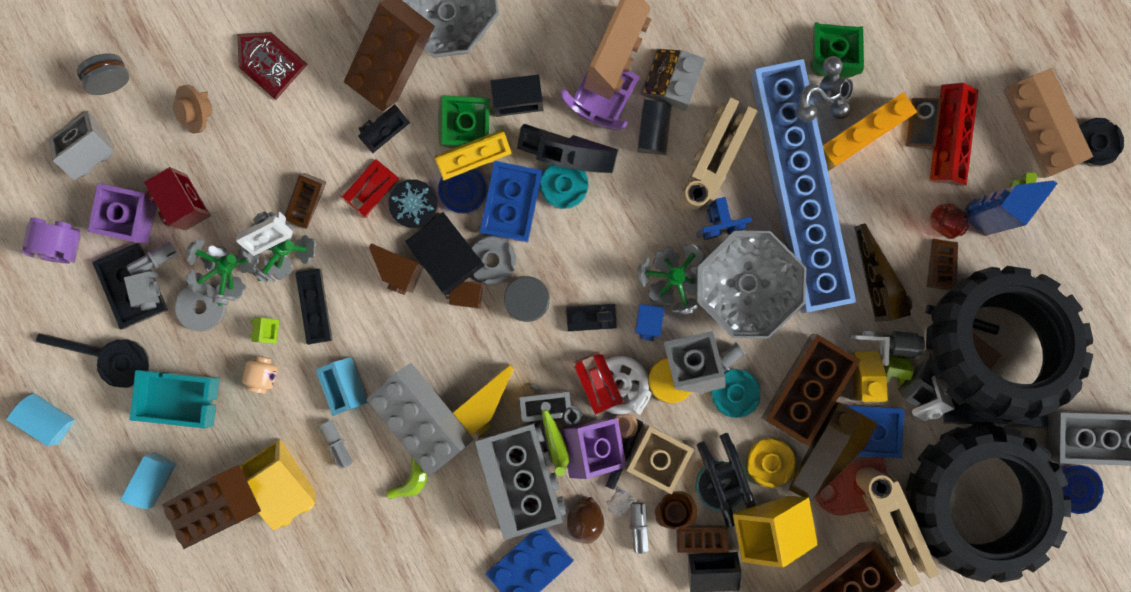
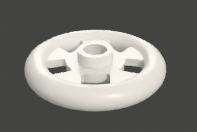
[591,356,649,414]

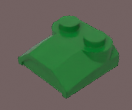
[810,22,864,78]
[438,95,490,148]

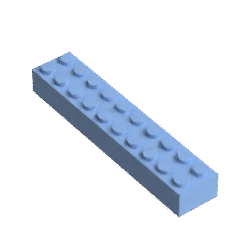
[750,59,856,313]

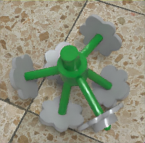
[241,211,316,283]
[186,238,259,306]
[637,243,705,315]

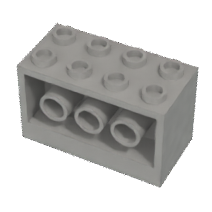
[475,421,566,540]

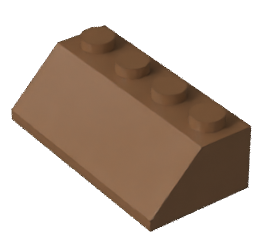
[584,0,651,100]
[1003,68,1093,178]

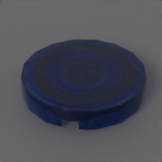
[438,168,487,214]
[1061,464,1104,514]

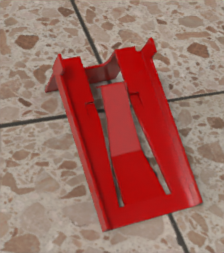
[339,159,399,218]
[574,352,624,415]

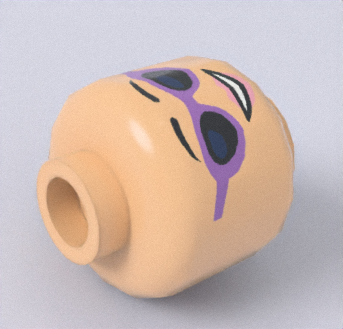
[242,356,278,393]

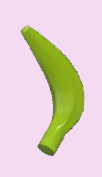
[542,410,569,476]
[387,457,428,499]

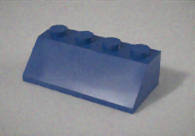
[963,180,1058,236]

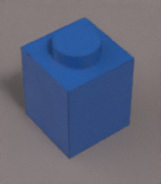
[634,304,665,341]

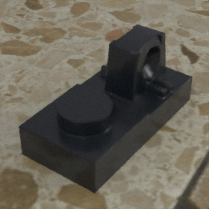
[358,104,410,153]
[566,304,617,332]

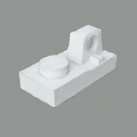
[236,212,293,256]

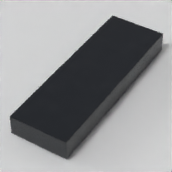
[295,268,333,345]

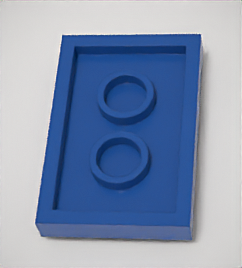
[480,161,543,243]
[845,405,904,459]
[486,528,574,592]

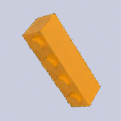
[823,92,917,171]

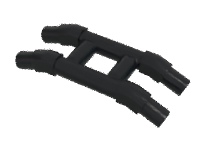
[696,433,756,528]

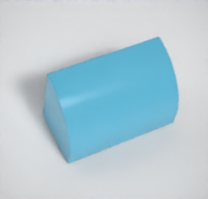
[316,357,368,416]
[6,393,75,447]
[120,453,177,509]

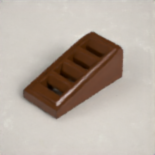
[285,173,326,229]
[926,239,958,290]
[676,525,729,553]

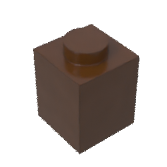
[446,281,484,309]

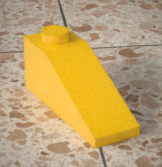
[453,364,514,436]

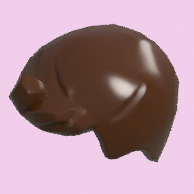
[655,491,697,530]
[567,497,605,544]

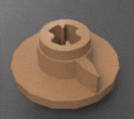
[173,84,212,134]

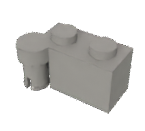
[519,391,582,425]

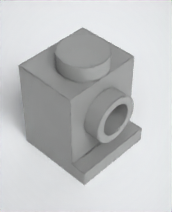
[124,271,160,311]

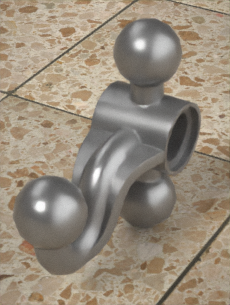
[797,56,854,123]

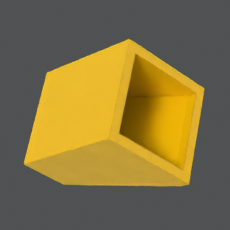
[240,439,316,531]
[733,496,818,568]

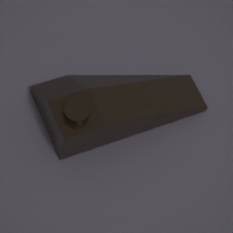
[854,223,912,322]
[788,402,878,501]

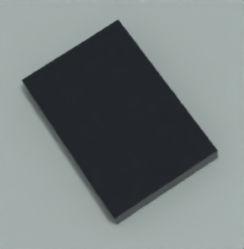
[405,212,485,296]
[92,243,168,330]

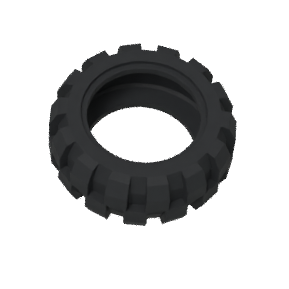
[926,265,1093,424]
[906,424,1071,583]

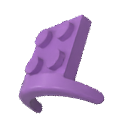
[560,69,640,130]

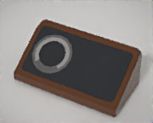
[906,98,942,150]

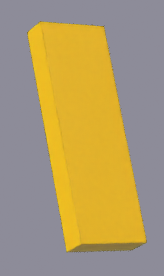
[434,130,512,181]

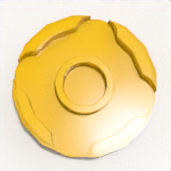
[746,438,796,488]

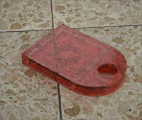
[815,457,886,516]

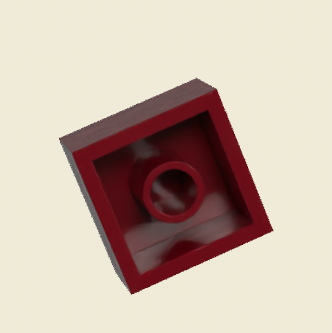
[144,167,211,231]

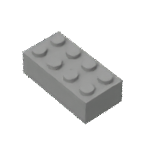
[366,363,474,477]
[1047,411,1131,466]

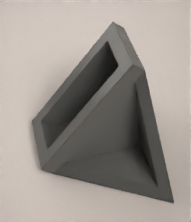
[898,353,938,407]

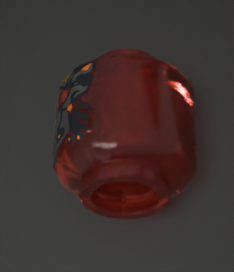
[930,203,969,239]

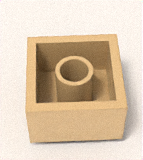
[625,424,694,494]

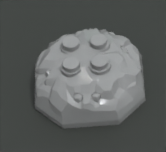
[402,0,499,58]
[697,231,806,339]

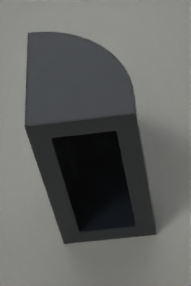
[490,74,544,117]
[637,99,671,155]
[688,552,741,592]

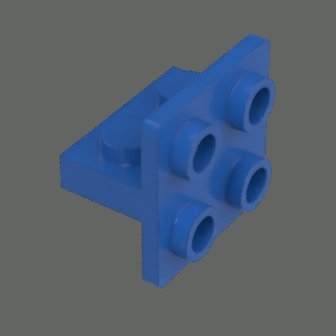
[696,197,752,240]

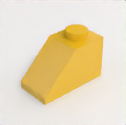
[853,351,888,402]

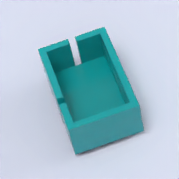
[129,369,220,429]

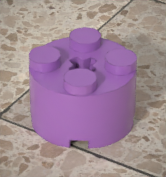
[21,218,81,264]

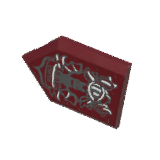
[237,32,308,100]

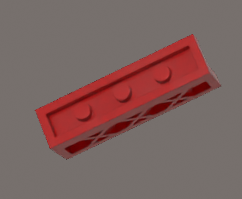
[930,83,979,186]

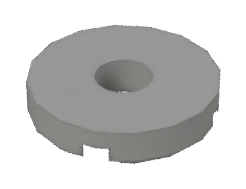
[472,236,516,285]
[175,284,226,332]

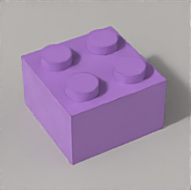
[88,183,156,243]
[561,418,627,479]

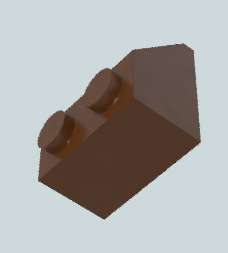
[369,243,424,295]

